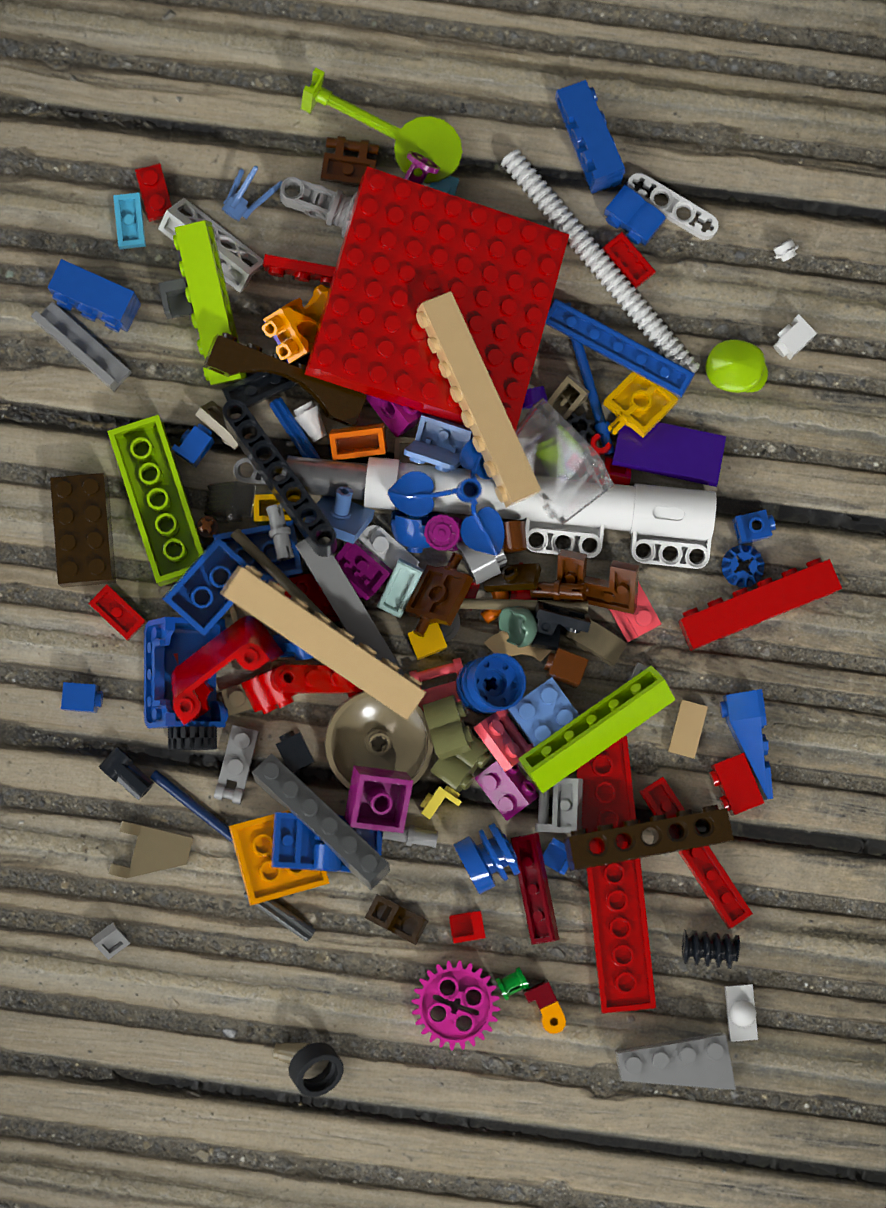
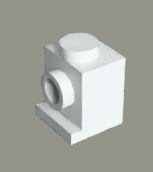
[773,314,817,360]

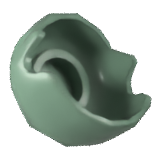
[499,606,537,648]

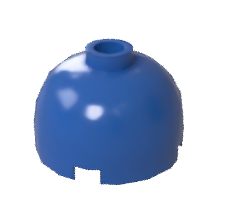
[391,509,441,553]

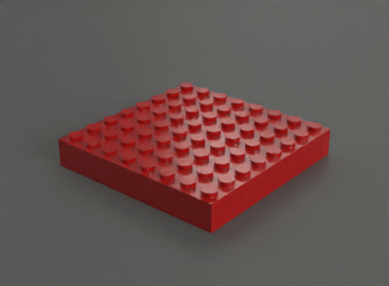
[304,166,570,433]

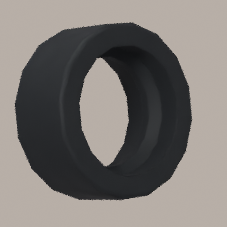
[288,1042,344,1097]

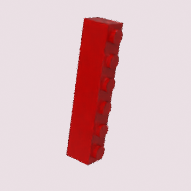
[678,557,842,651]

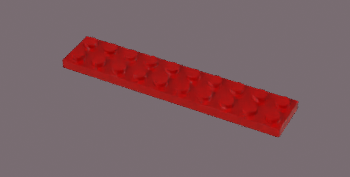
[576,736,656,1014]

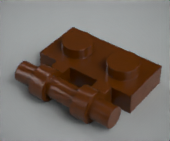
[320,136,379,186]

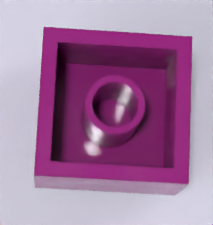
[344,765,413,833]

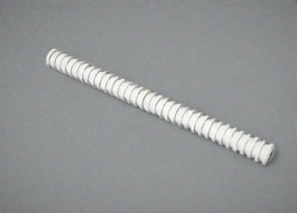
[501,149,700,373]

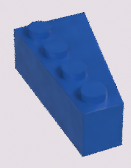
[555,80,625,194]

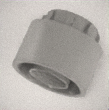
[456,541,507,585]

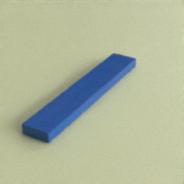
[545,298,695,398]

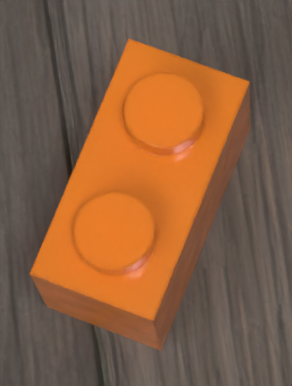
[329,423,388,461]

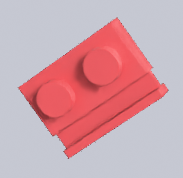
[608,582,662,643]

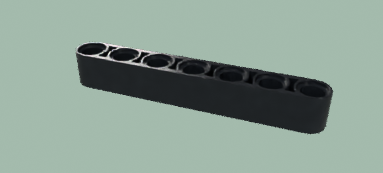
[223,399,337,557]

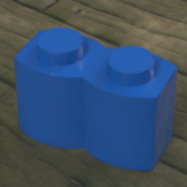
[604,185,666,246]

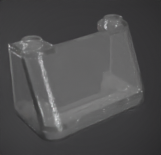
[516,398,614,525]

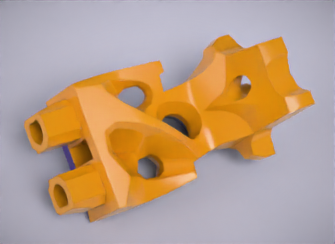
[262,285,329,364]

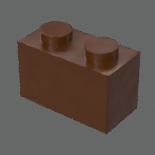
[544,648,589,689]

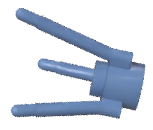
[221,166,283,221]

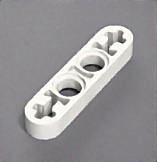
[627,173,718,240]

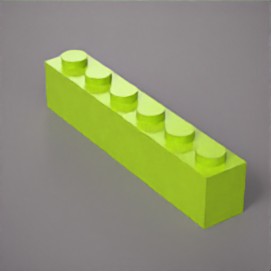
[173,220,247,385]
[518,665,675,794]

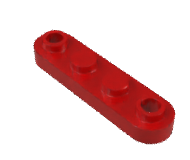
[270,665,363,694]

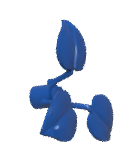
[388,439,504,556]

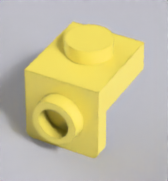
[420,786,461,820]

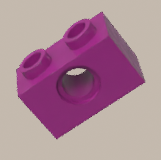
[366,394,423,437]

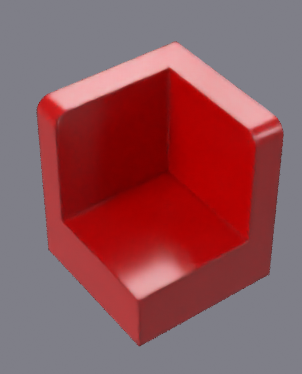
[449,910,486,944]

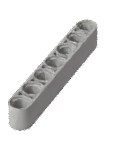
[295,538,404,676]

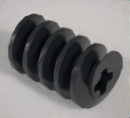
[682,929,740,969]

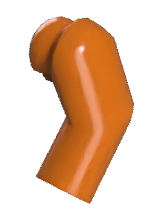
[480,591,509,624]

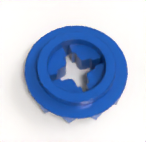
[721,545,765,588]

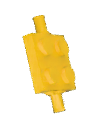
[603,372,679,438]

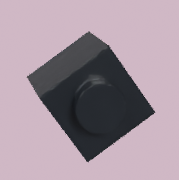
[276,730,315,773]

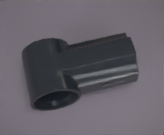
[98,746,154,800]

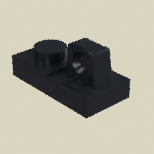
[535,601,591,635]

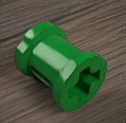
[495,967,530,1000]

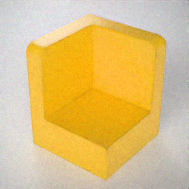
[407,623,447,660]

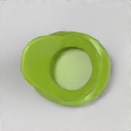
[705,340,768,393]

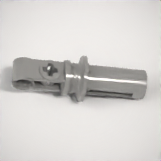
[280,177,358,238]

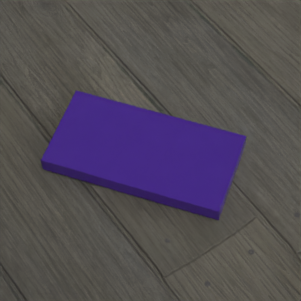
[612,422,726,487]

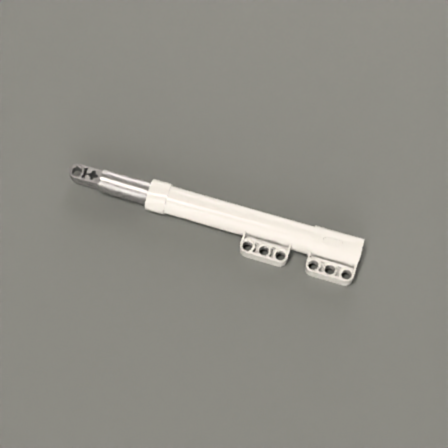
[233,456,716,569]

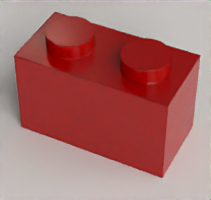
[709,753,764,816]

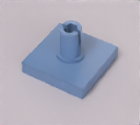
[305,486,375,544]

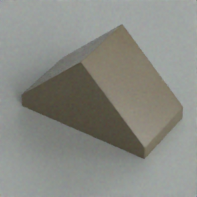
[540,374,589,428]

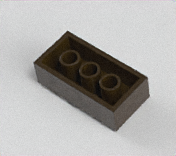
[50,473,116,588]

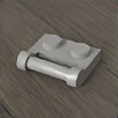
[535,778,583,833]

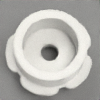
[773,239,799,262]

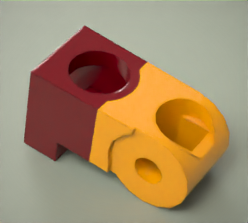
[523,980,566,1034]

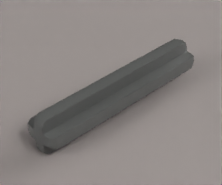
[244,891,315,941]

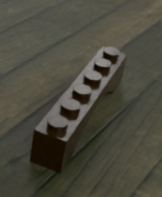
[203,333,367,427]

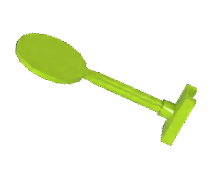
[301,67,462,183]

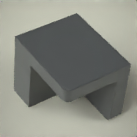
[158,278,193,319]

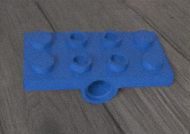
[271,812,383,873]

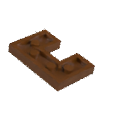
[557,549,639,614]

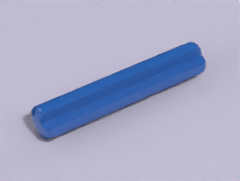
[270,397,321,459]

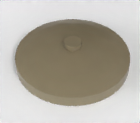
[325,691,433,788]

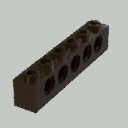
[564,804,734,871]

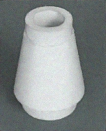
[294,401,328,442]

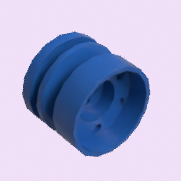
[456,653,526,714]
[453,823,521,895]

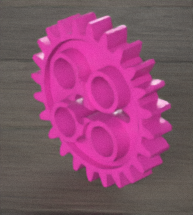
[412,960,500,1050]

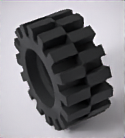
[168,726,217,750]

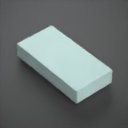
[377,558,424,618]

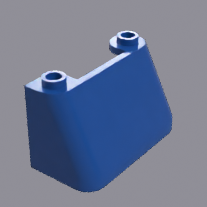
[144,617,228,729]

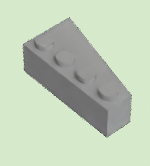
[615,1032,736,1090]

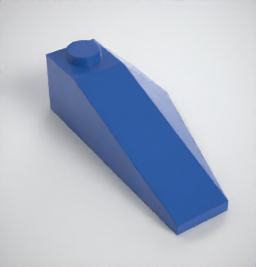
[720,689,773,800]

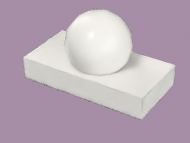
[725,984,758,1042]

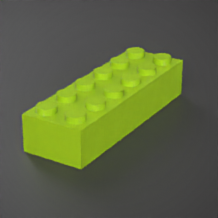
[107,414,205,587]

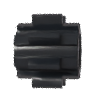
[563,412,595,445]

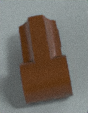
[502,521,527,554]

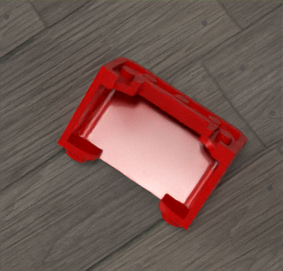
[171,616,284,725]

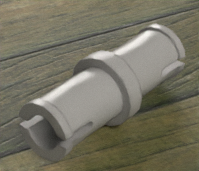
[266,504,294,561]
[382,824,438,848]

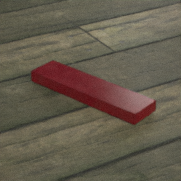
[511,833,560,945]

